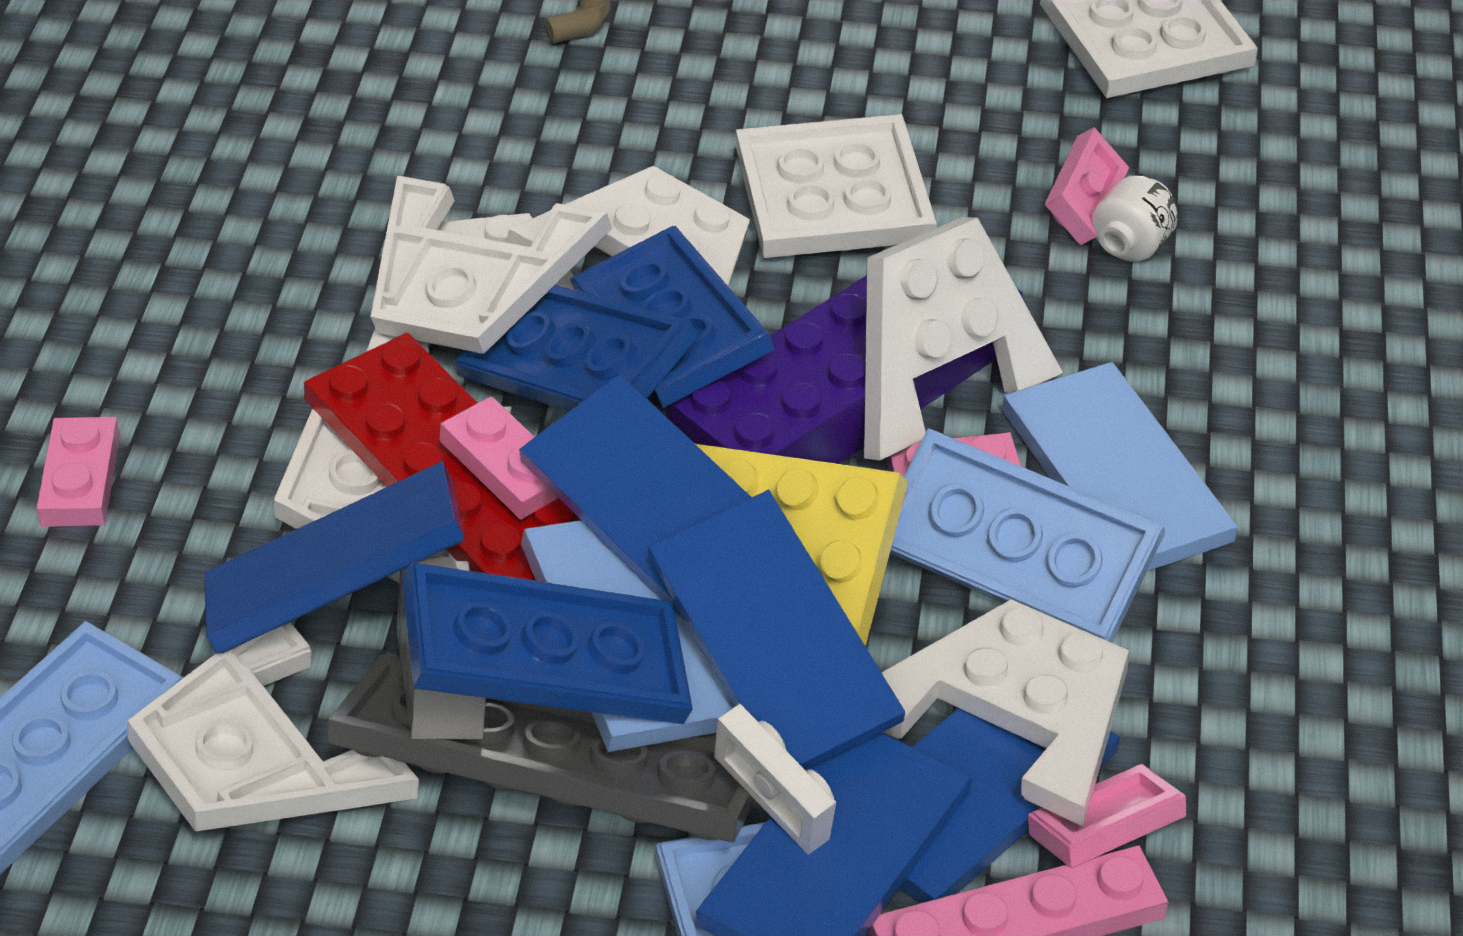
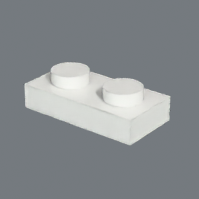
[714,704,836,855]

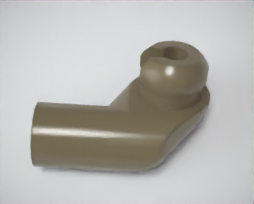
[545,0,611,44]

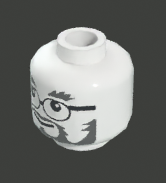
[1092,175,1179,262]

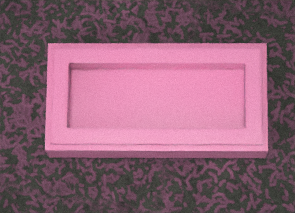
[1028,764,1186,868]

